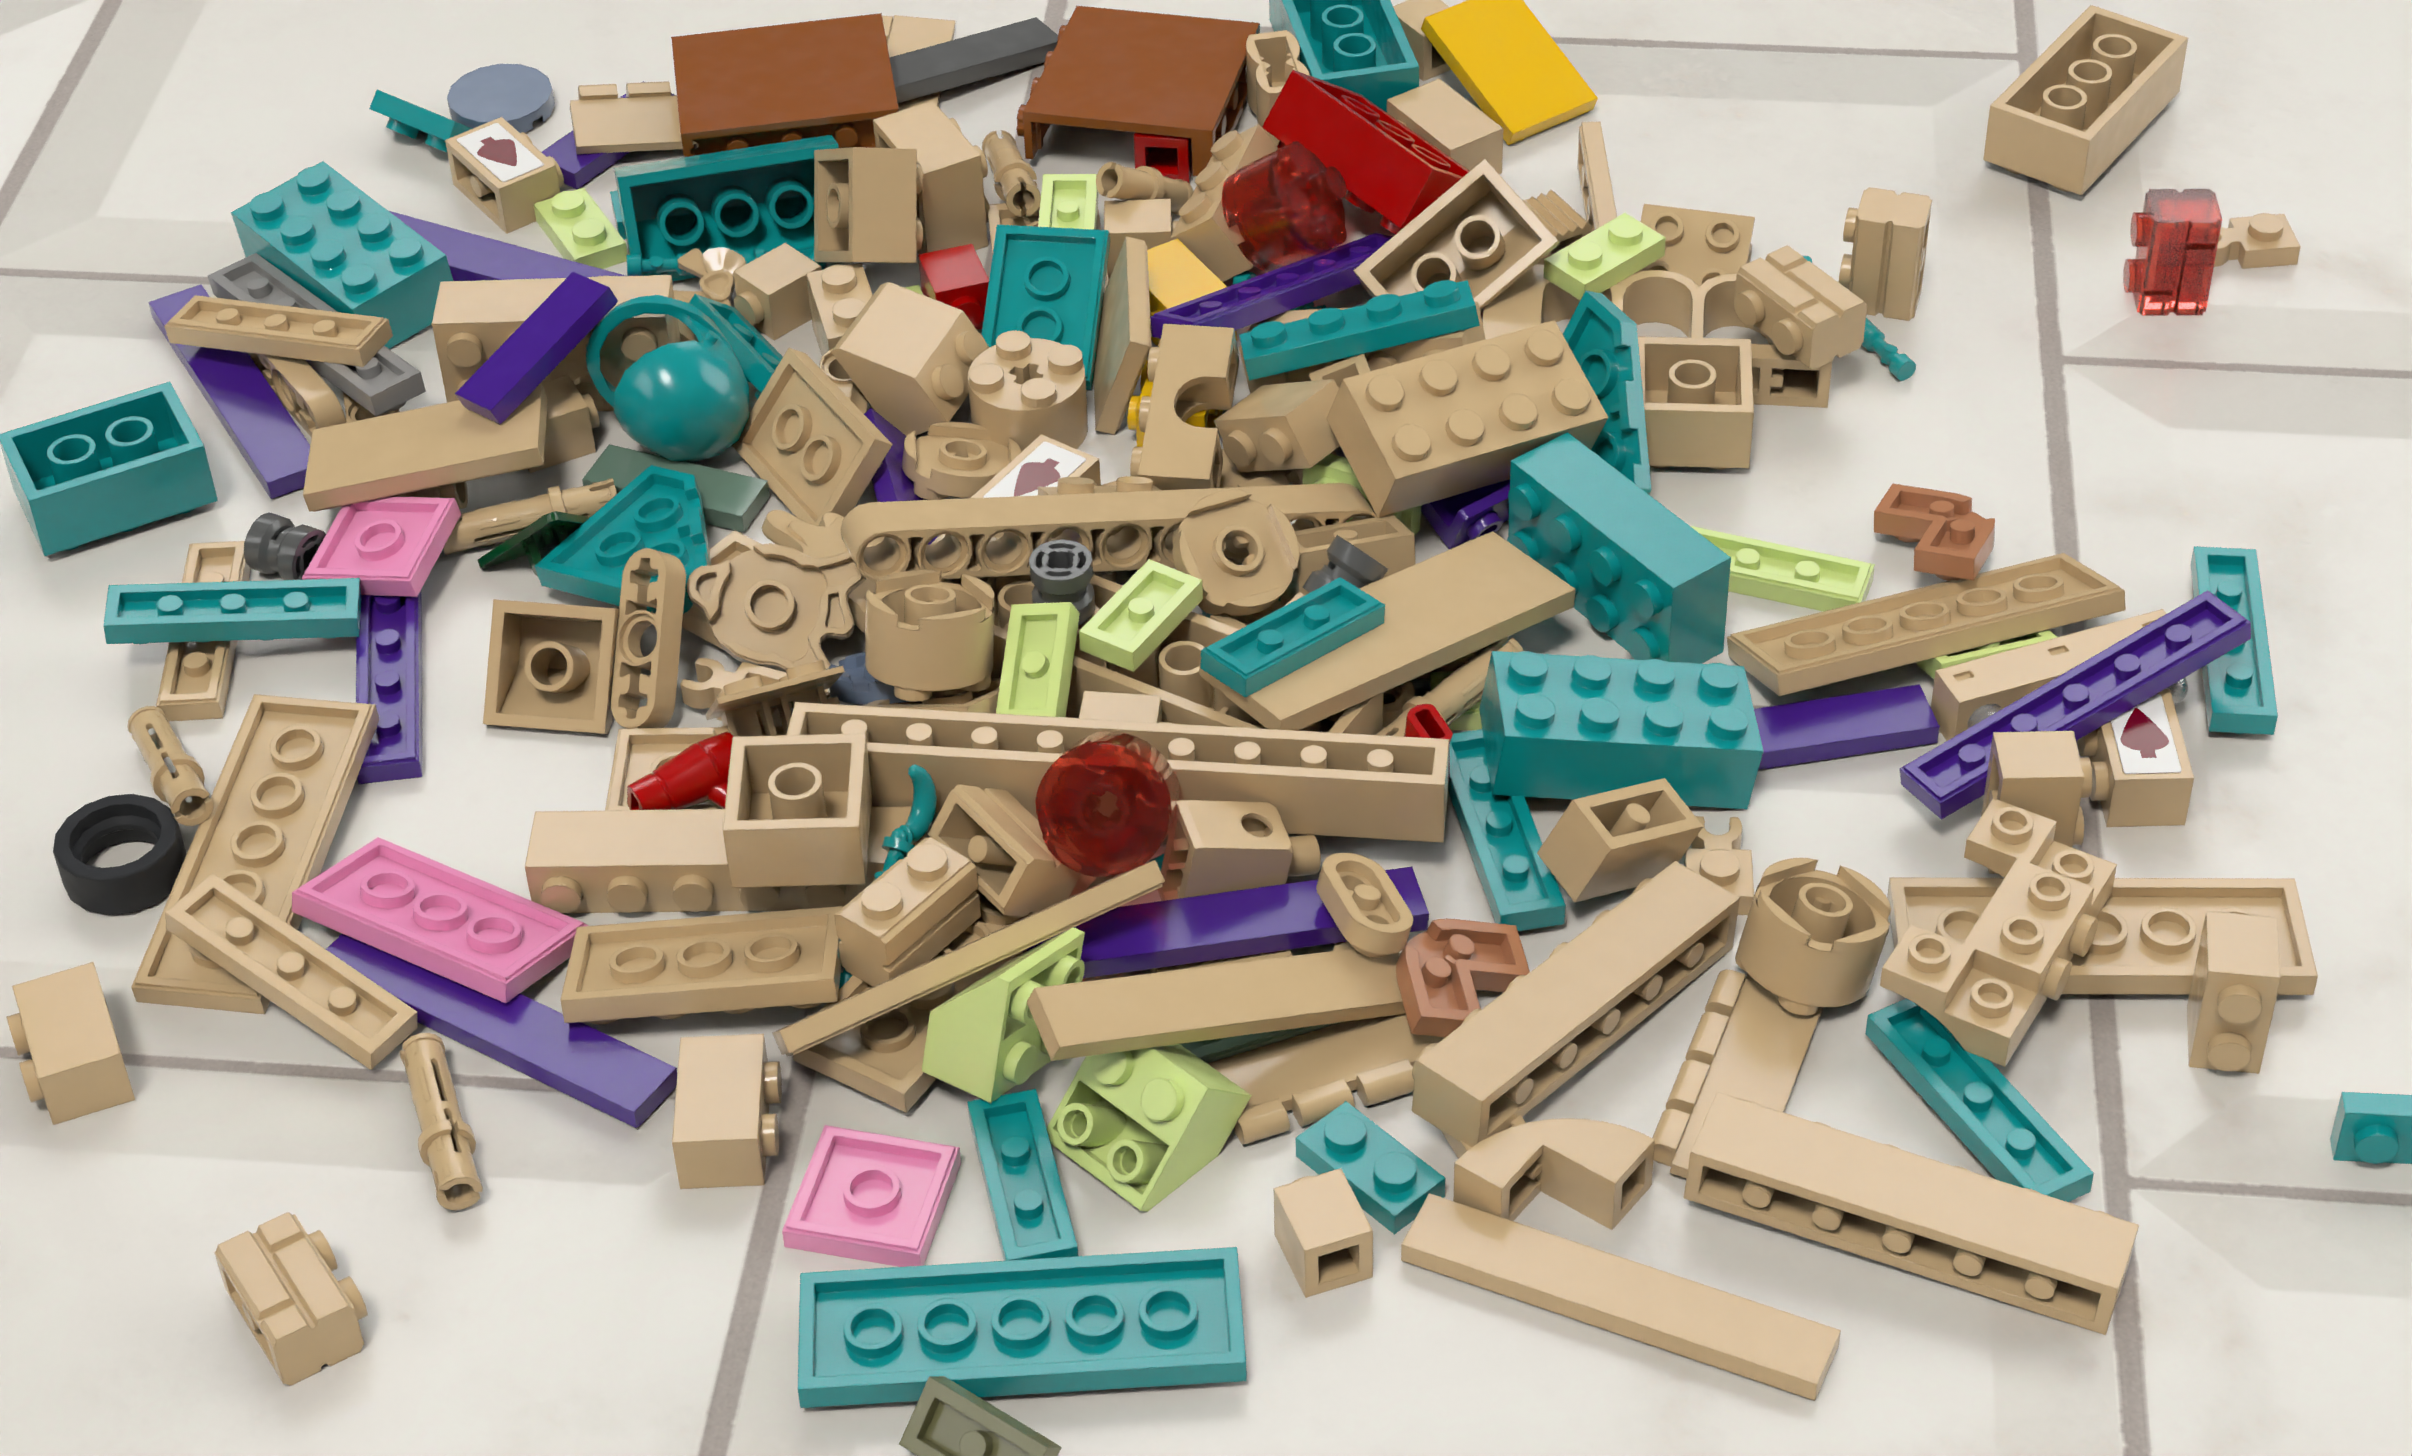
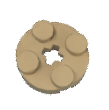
[902,422,1022,500]
[1172,490,1300,616]

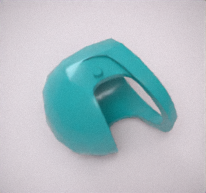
[586,295,749,463]

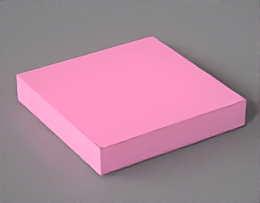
[302,497,461,597]
[782,1125,961,1267]

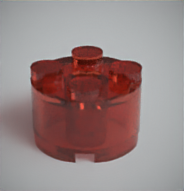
[1222,141,1347,273]
[1035,731,1179,877]

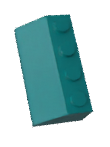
[614,135,839,281]

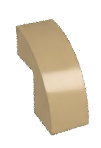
[1453,1118,1655,1230]

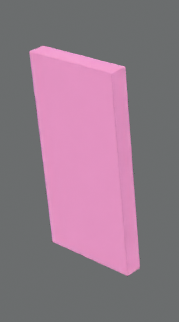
[292,837,589,1003]

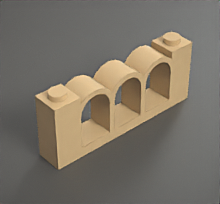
[1482,264,1832,408]

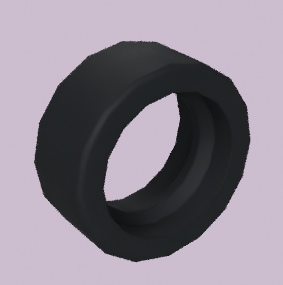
[53,794,187,915]

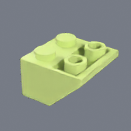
[922,927,1085,1103]
[1047,1044,1252,1212]

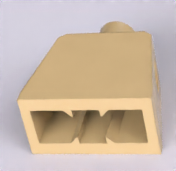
[1157,800,1321,901]

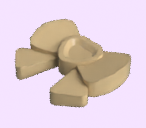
[673,248,746,306]

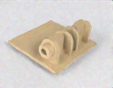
[1634,204,1755,286]
[705,660,845,737]

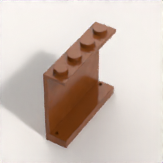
[1016,6,1260,176]
[671,13,899,157]

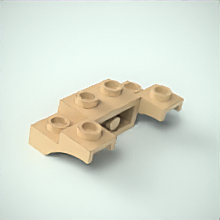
[1880,798,2117,1067]

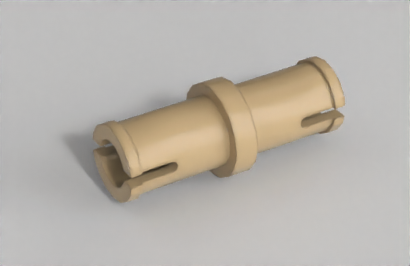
[1096,162,1193,215]

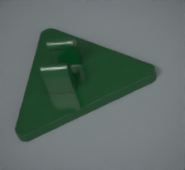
[477,511,590,576]

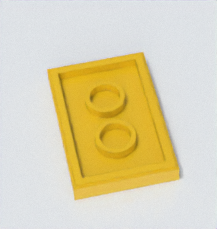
[1421,0,1598,145]

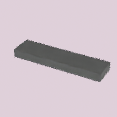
[890,17,1058,103]

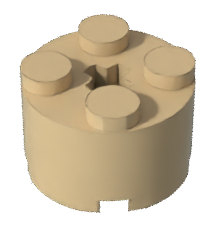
[968,330,1088,451]
[865,570,995,702]
[1735,858,1891,1016]

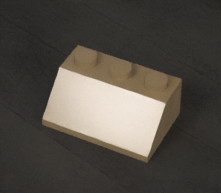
[1353,159,1559,311]

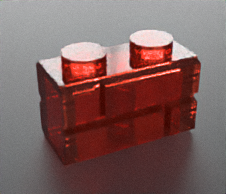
[2123,189,2222,316]

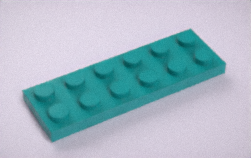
[797,1247,1247,1408]

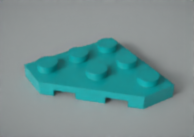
[1563,291,1652,494]
[534,465,711,614]

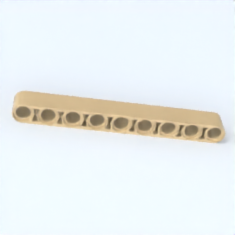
[841,483,1377,581]

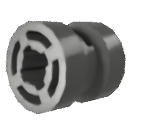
[244,512,326,580]
[1302,535,1388,593]
[1029,539,1095,625]

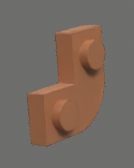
[1874,483,1995,581]
[1396,918,1530,1037]

